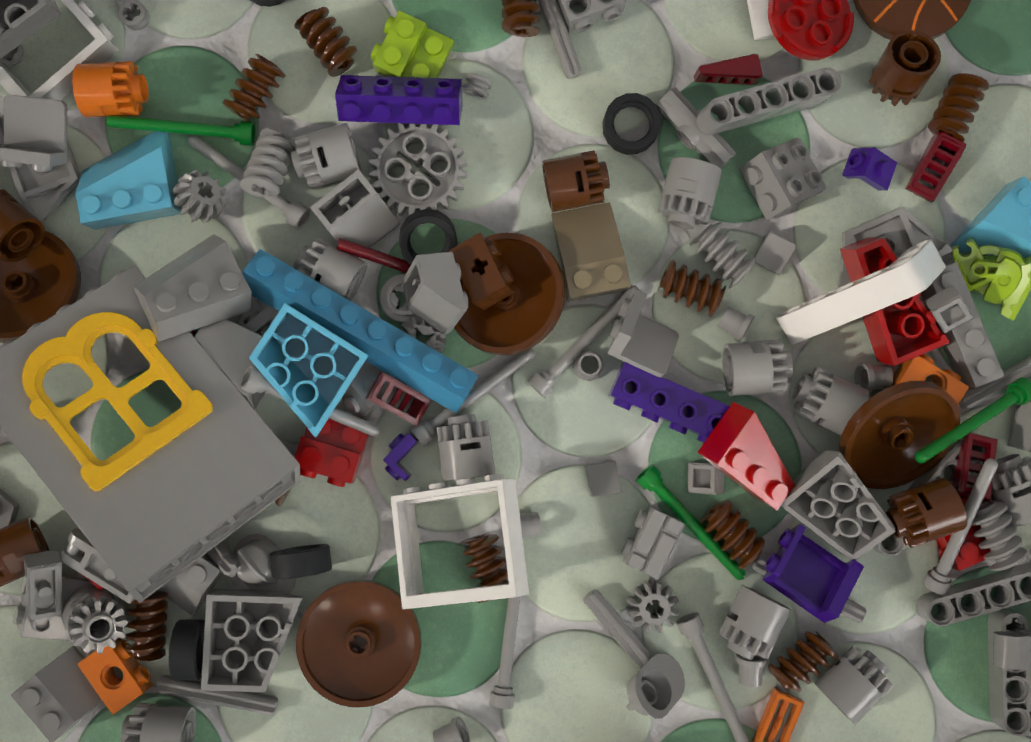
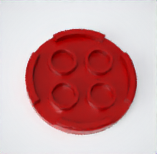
[768,0,854,61]

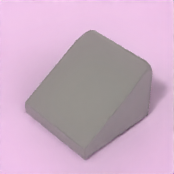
[754,232,797,275]
[925,285,974,333]
[585,461,622,497]
[688,462,725,495]

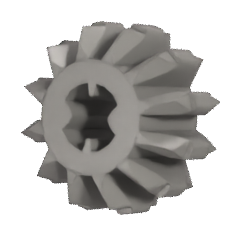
[172,169,227,223]
[627,580,679,633]

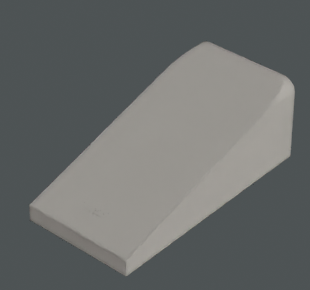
[24,550,63,621]

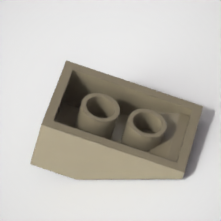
[551,202,631,302]

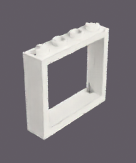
[0,0,119,101]
[391,474,529,609]

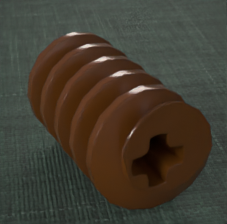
[502,0,540,37]
[294,7,357,77]
[222,53,286,121]
[928,73,989,142]
[657,260,726,317]
[698,500,766,570]
[460,533,509,603]
[125,591,168,661]
[768,630,839,695]

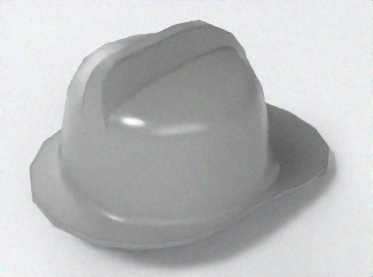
[233,534,296,594]
[626,653,685,719]

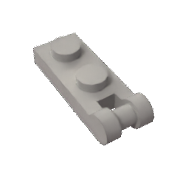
[60,528,136,604]

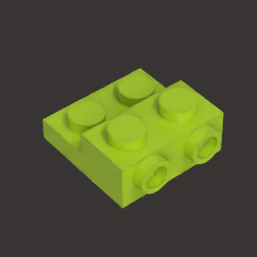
[371,10,455,78]

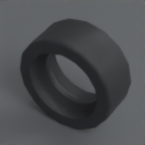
[602,93,661,155]
[399,209,458,265]
[270,544,332,579]
[169,619,205,680]

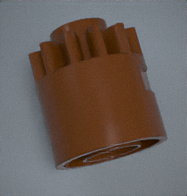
[869,30,941,106]
[542,150,610,212]
[0,189,45,262]
[885,478,967,548]
[0,516,50,587]

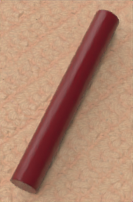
[336,238,411,273]

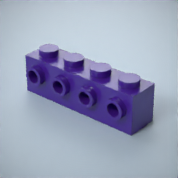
[335,75,463,125]
[608,362,730,443]

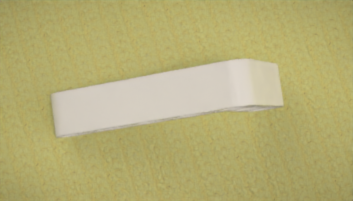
[776,239,946,345]

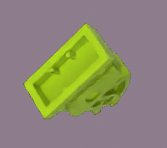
[953,238,1031,321]

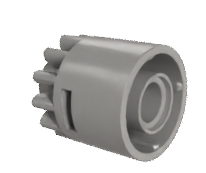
[291,123,362,188]
[658,157,722,229]
[293,238,367,301]
[722,339,793,396]
[792,367,869,435]
[436,414,495,481]
[991,454,1031,527]
[719,585,791,660]
[62,586,128,654]
[814,646,893,725]
[121,702,196,742]

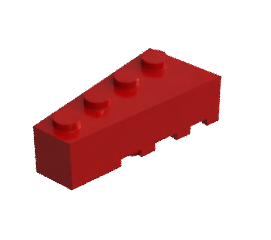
[840,237,950,366]

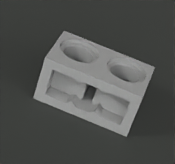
[557,0,626,33]

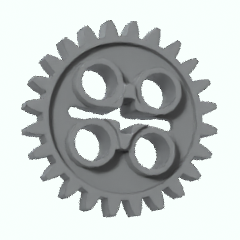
[369,123,467,216]

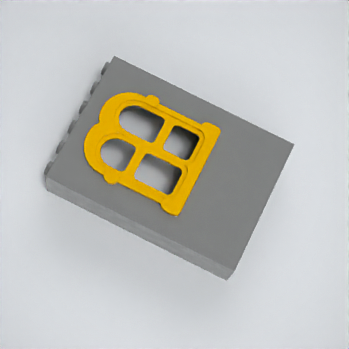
[0,265,301,604]

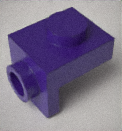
[842,147,897,191]
[383,433,419,481]

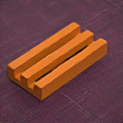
[752,687,805,742]

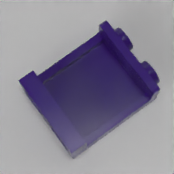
[762,524,864,623]

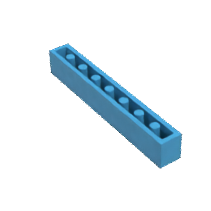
[242,249,479,413]

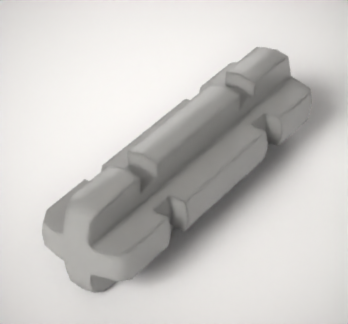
[207,541,241,577]

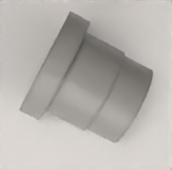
[717,306,755,343]
[573,350,604,381]
[855,362,893,393]
[520,512,541,538]
[736,653,768,687]
[433,717,470,742]

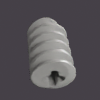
[240,128,295,197]
[689,222,756,289]
[971,501,1027,571]

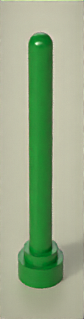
[106,115,256,146]
[915,377,1031,463]
[635,464,746,580]

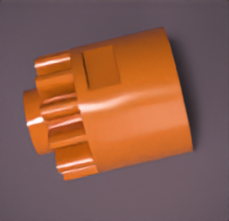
[72,61,149,118]

